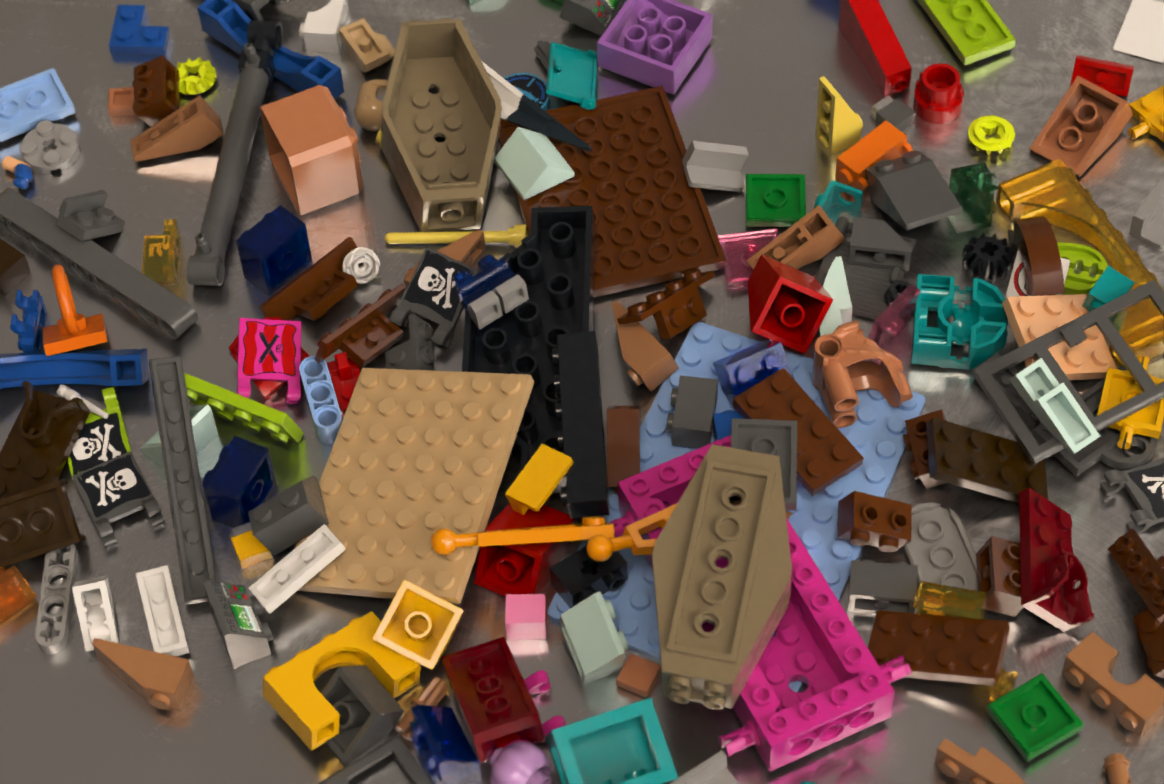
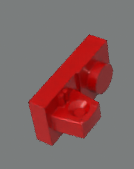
[1070,55,1135,97]
[327,352,360,417]

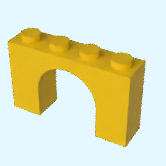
[263,611,421,751]

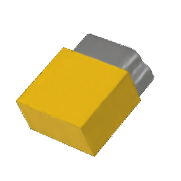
[229,522,273,569]

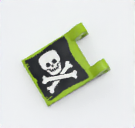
[67,386,131,480]

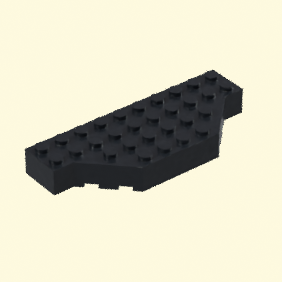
[462,206,596,493]

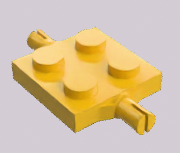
[1128,85,1164,142]
[1097,355,1164,449]

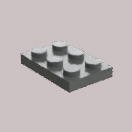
[729,418,797,511]

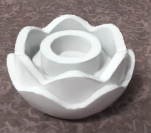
[343,247,380,284]

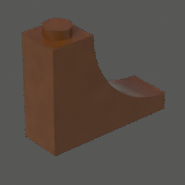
[607,405,641,493]

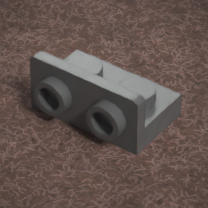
[56,190,125,241]

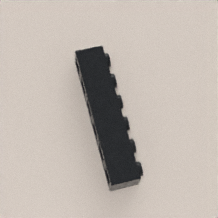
[552,331,610,518]

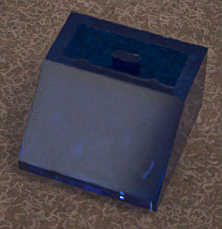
[713,339,794,411]
[409,705,481,784]

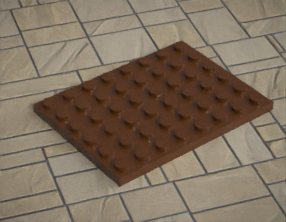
[499,86,727,297]

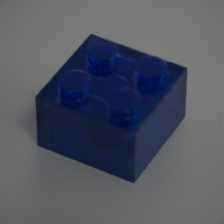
[236,205,312,297]
[202,436,277,528]

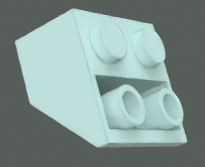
[559,591,628,685]

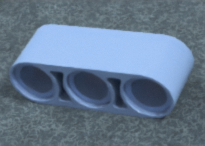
[299,356,342,446]

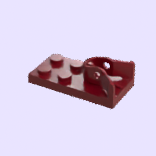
[1019,488,1094,632]
[441,637,545,763]

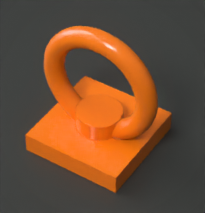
[43,264,108,357]

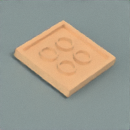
[1002,294,1117,380]

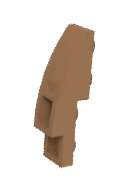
[935,738,1026,784]

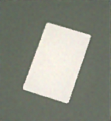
[1113,0,1164,63]

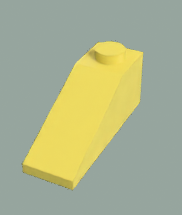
[815,76,863,156]

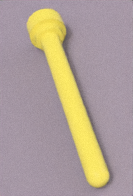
[385,224,528,249]

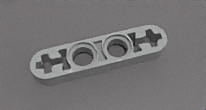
[35,544,78,655]

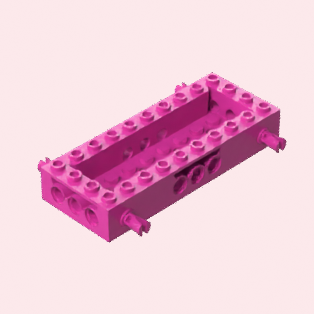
[609,435,911,772]

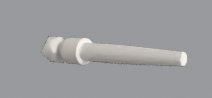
[56,385,108,419]

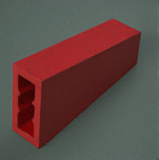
[838,0,912,96]

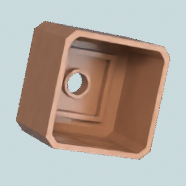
[259,85,363,216]

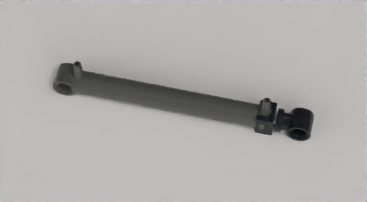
[187,21,283,286]

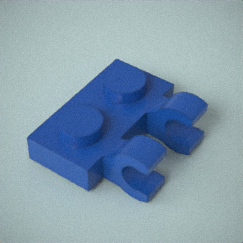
[10,290,48,353]

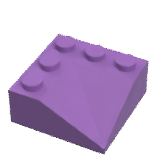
[597,0,713,95]

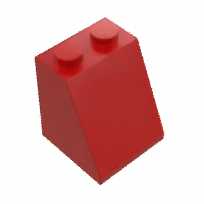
[748,254,834,354]
[474,503,575,597]

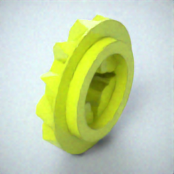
[177,57,216,95]
[967,115,1015,155]

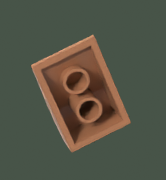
[1029,76,1133,177]

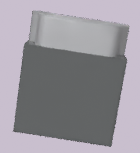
[870,95,916,131]

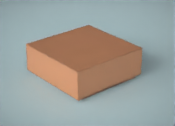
[108,87,135,117]
[616,653,661,698]

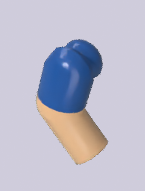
[2,156,33,190]

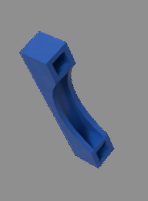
[197,0,344,100]
[0,349,149,389]

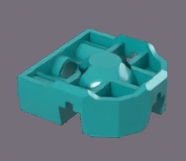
[911,274,1008,370]

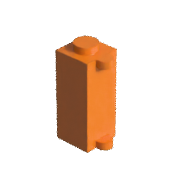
[835,120,913,190]

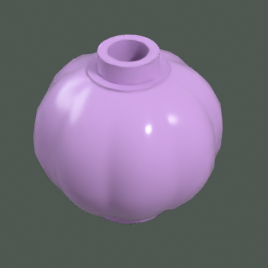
[490,741,552,784]

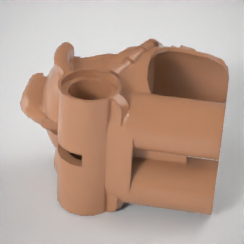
[812,320,913,428]

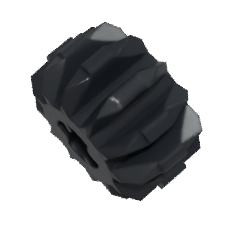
[962,233,1014,284]

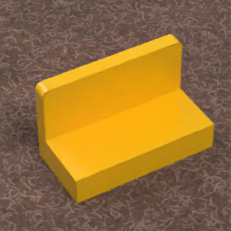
[505,444,573,515]

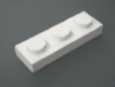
[249,524,346,613]
[135,565,189,656]

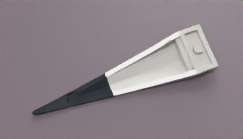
[429,61,592,151]

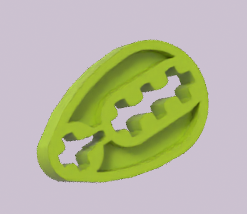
[1057,242,1108,296]

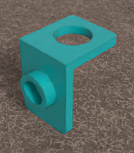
[814,180,863,214]

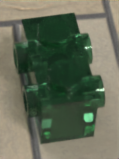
[948,162,998,233]

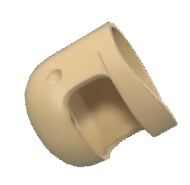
[354,79,388,132]

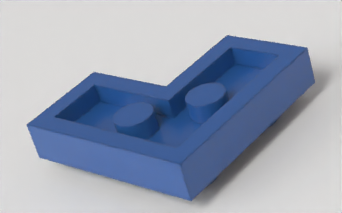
[109,5,170,55]

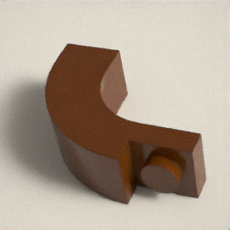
[1007,216,1065,296]

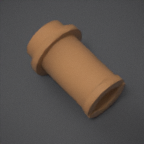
[1102,753,1132,784]

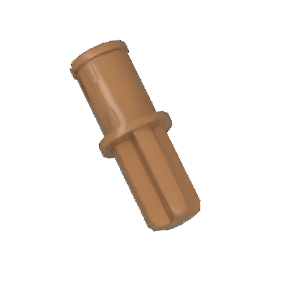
[394,677,449,741]

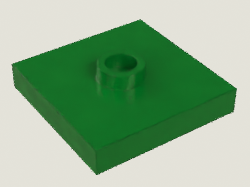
[746,174,806,227]
[986,673,1084,762]

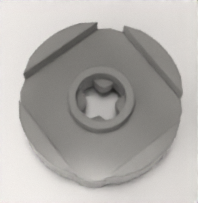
[20,120,80,175]

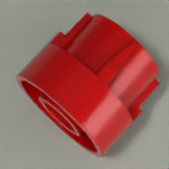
[913,63,964,124]

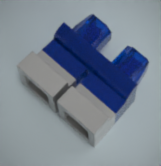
[453,254,529,330]

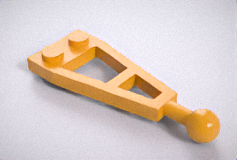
[587,500,729,562]
[431,516,615,555]

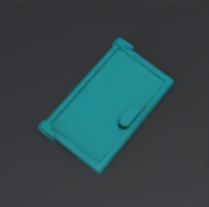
[546,42,598,110]

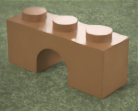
[1062,631,1164,737]

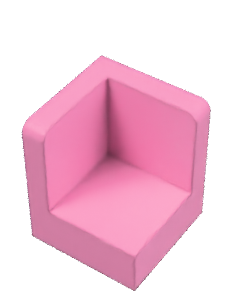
[505,594,547,640]

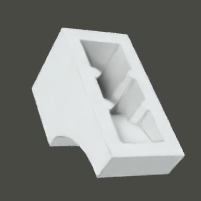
[299,0,349,54]
[72,575,120,652]

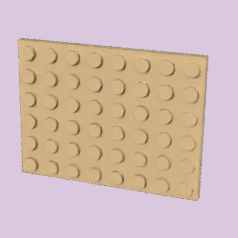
[295,368,534,604]

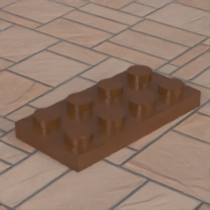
[732,368,864,496]
[868,610,1010,686]

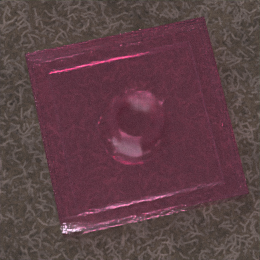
[718,229,779,289]
[868,284,921,361]

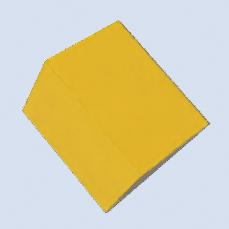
[373,580,464,671]

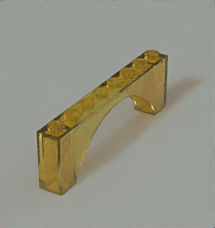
[996,158,1164,367]

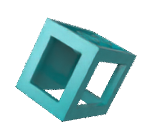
[545,697,678,784]

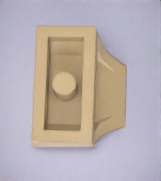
[339,18,395,72]

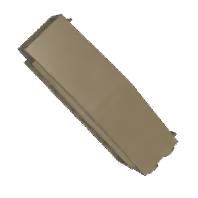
[381,18,502,232]
[652,444,792,710]

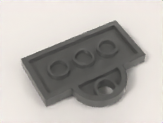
[1032,364,1157,477]

